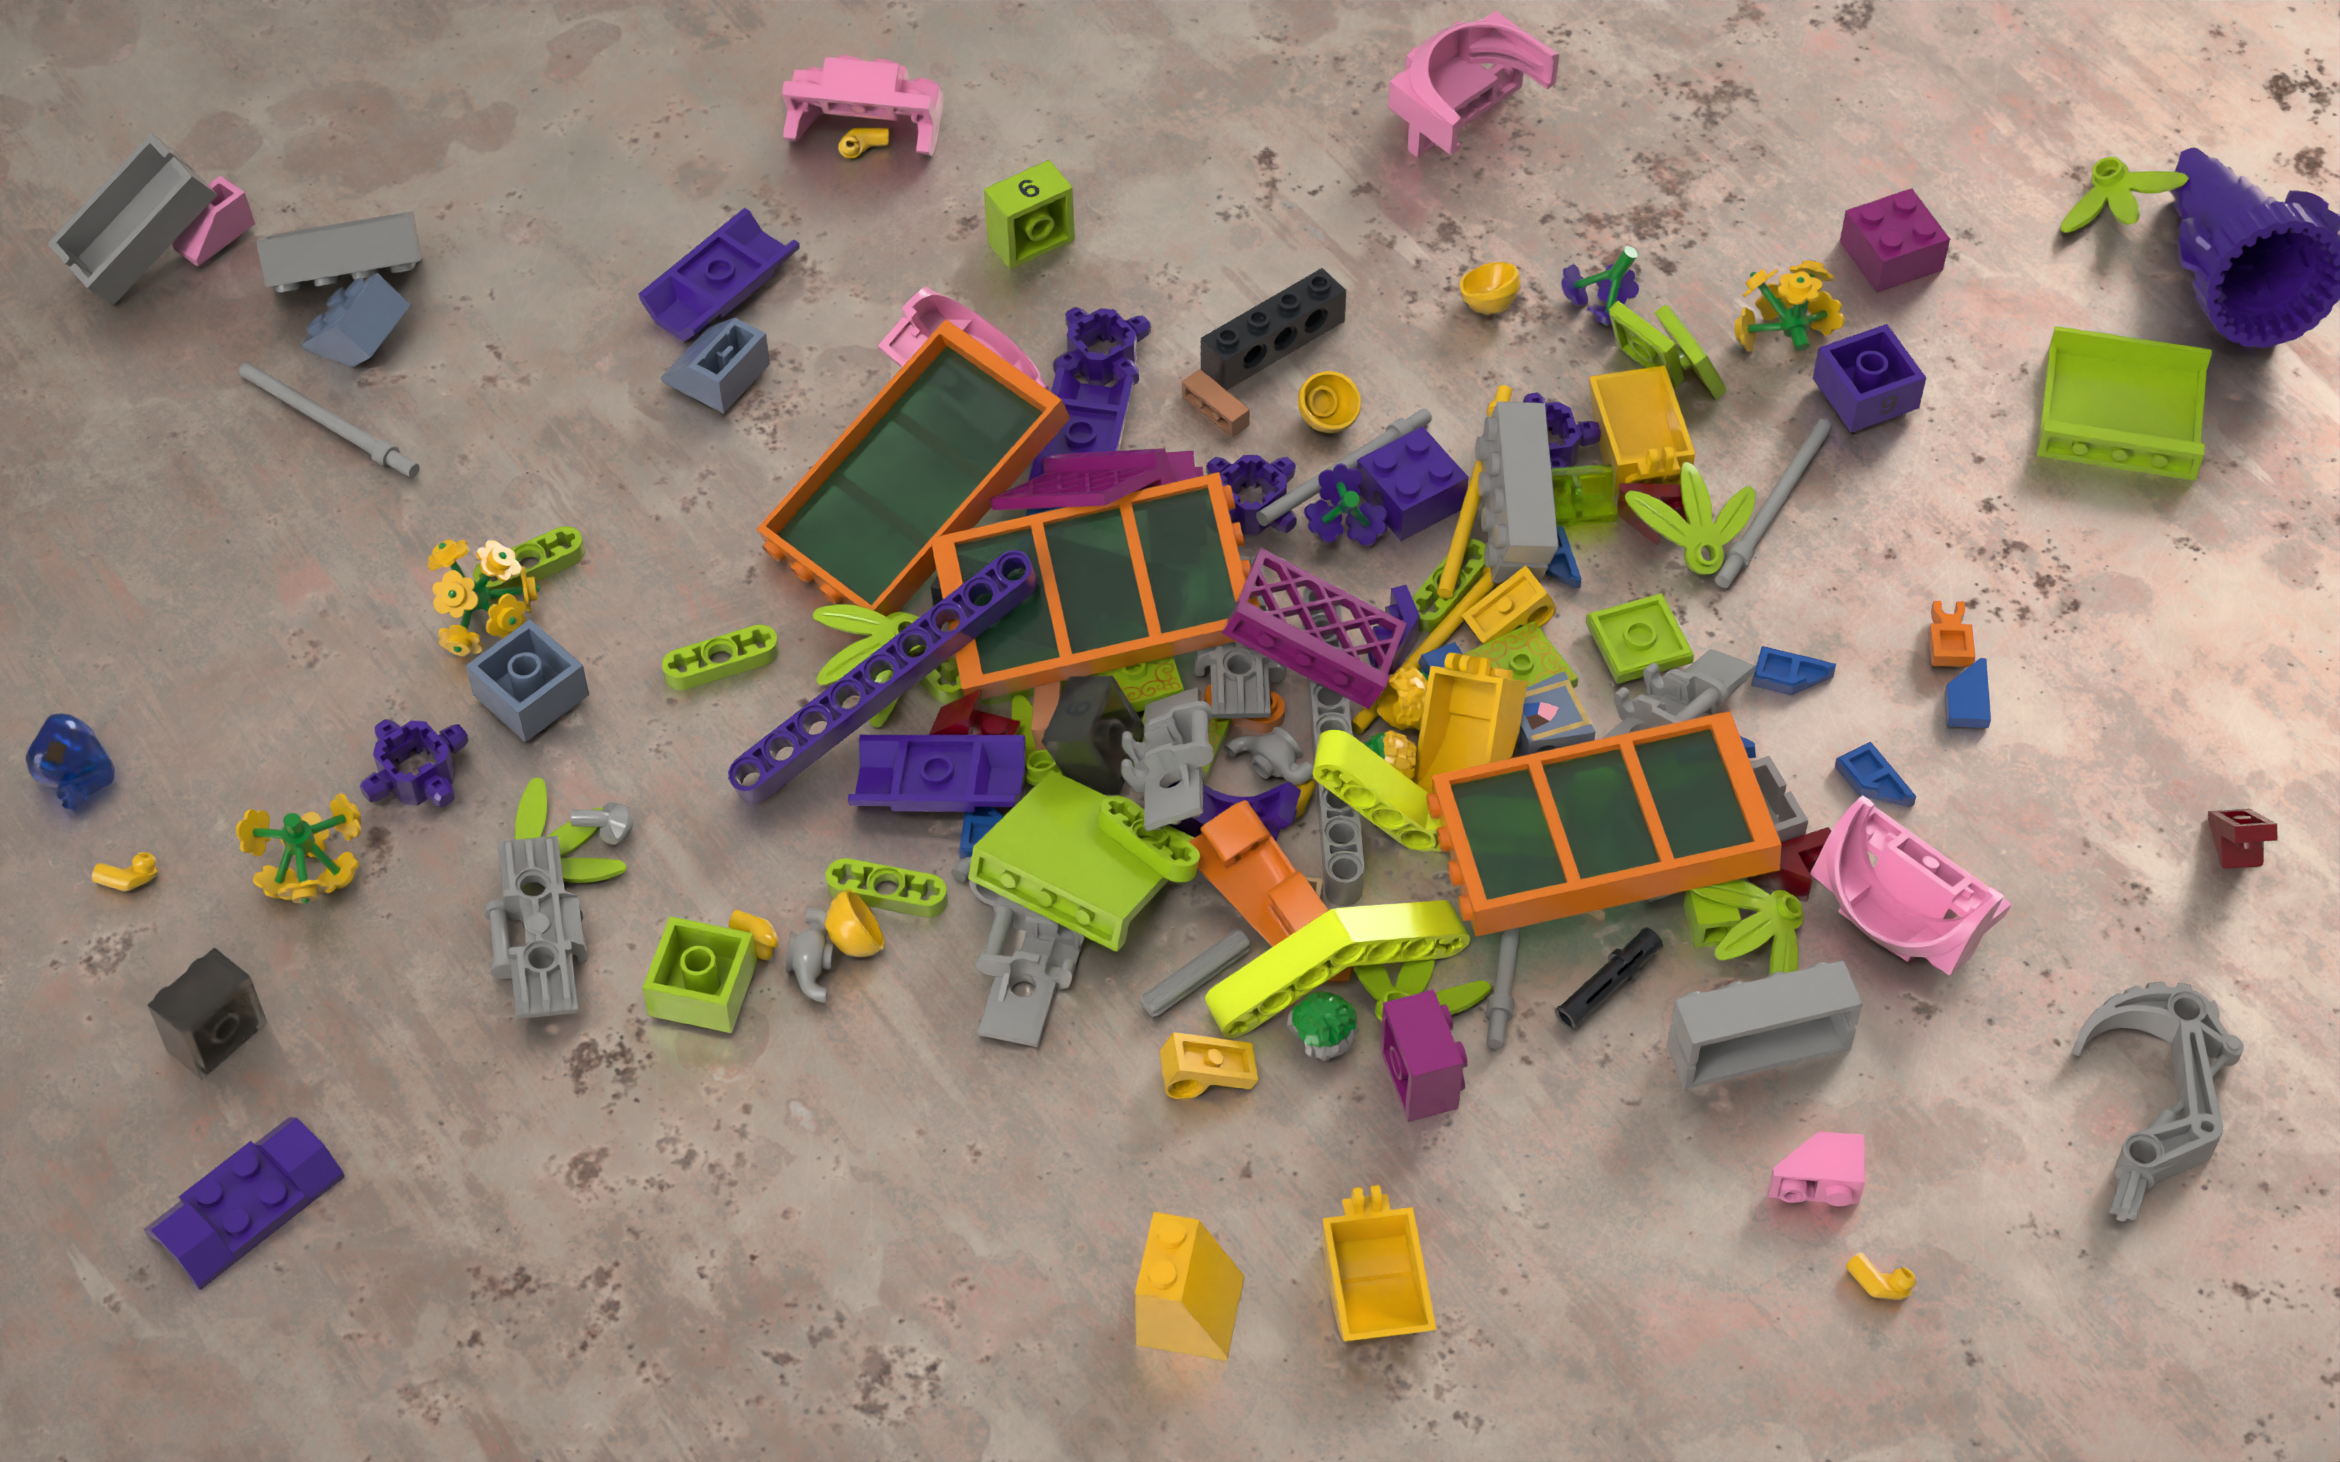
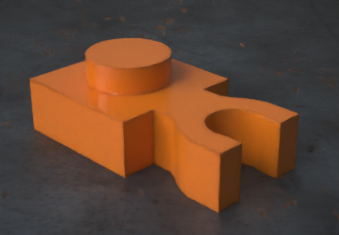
[1928,601,1976,667]

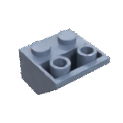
[300,273,411,367]
[661,318,770,414]

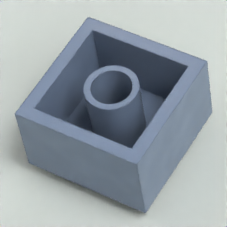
[466,619,590,742]

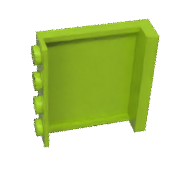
[2037,326,2212,481]
[968,770,1194,952]

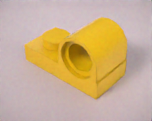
[1461,565,1557,644]
[1159,1032,1259,1100]

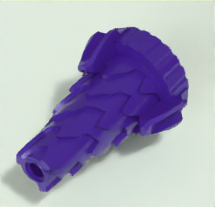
[2170,147,2340,348]

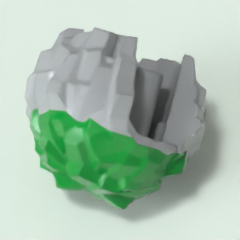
[1287,991,1359,1061]

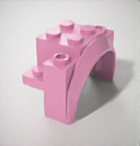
[1388,11,1559,158]

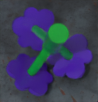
[1561,246,1639,326]
[1304,463,1388,547]

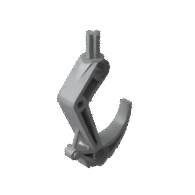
[2072,982,2244,1222]

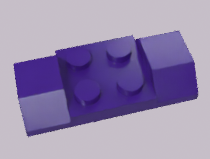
[638,208,800,342]
[1028,367,1134,481]
[848,734,1027,812]
[143,1117,345,1290]

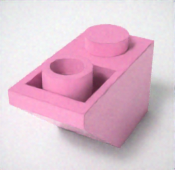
[172,176,255,267]
[1768,1131,1865,1206]

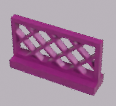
[990,448,1174,510]
[1222,548,1407,709]

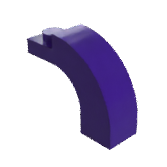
[1168,781,1301,841]

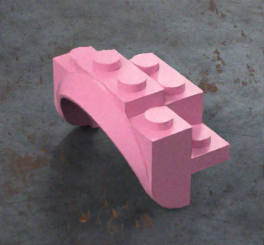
[782,55,944,156]
[878,286,1049,448]
[1810,796,2012,976]

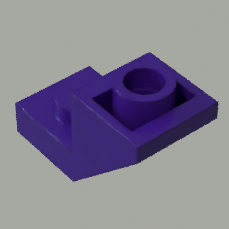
[1367,585,1420,675]

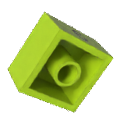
[984,160,1075,270]
[642,916,758,1033]

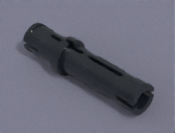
[1555,927,1663,1030]

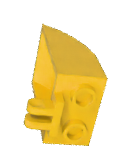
[1589,365,1696,496]
[1412,652,1528,798]
[1321,1185,1437,1341]

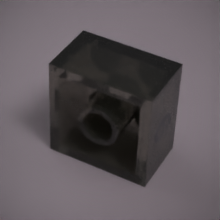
[1042,676,1144,795]
[147,947,268,1080]

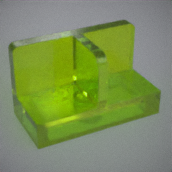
[1551,464,1618,526]

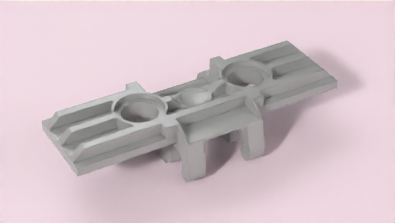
[1193,556,1286,718]
[1602,649,1756,779]
[1121,687,1213,831]
[484,836,588,1019]
[975,896,1085,1047]

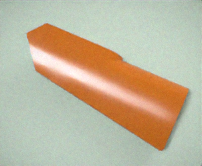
[1188,800,1353,982]

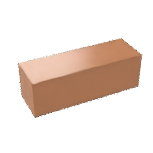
[1182,369,1250,438]
[1031,681,1065,750]

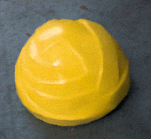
[1459,262,1521,315]
[1298,371,1362,434]
[824,889,885,957]

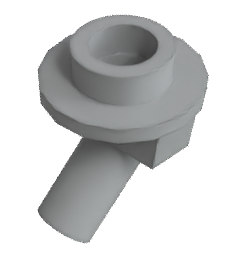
[571,802,633,845]

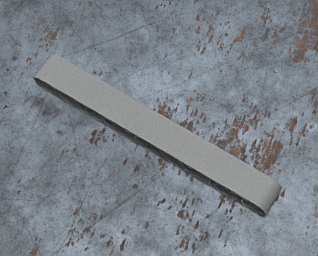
[1302,581,1364,906]

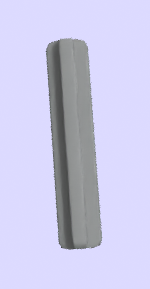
[1142,929,1251,1017]

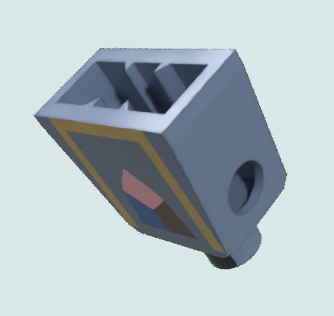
[1516,672,1595,756]

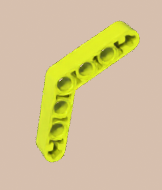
[1312,730,1569,859]
[1205,900,1470,1039]

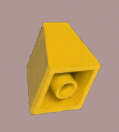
[1135,1211,1244,1361]

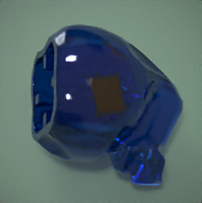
[25,713,115,812]

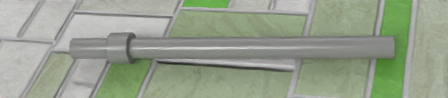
[239,362,420,478]
[1256,408,1432,526]
[1715,419,1832,588]
[1486,855,1531,1049]

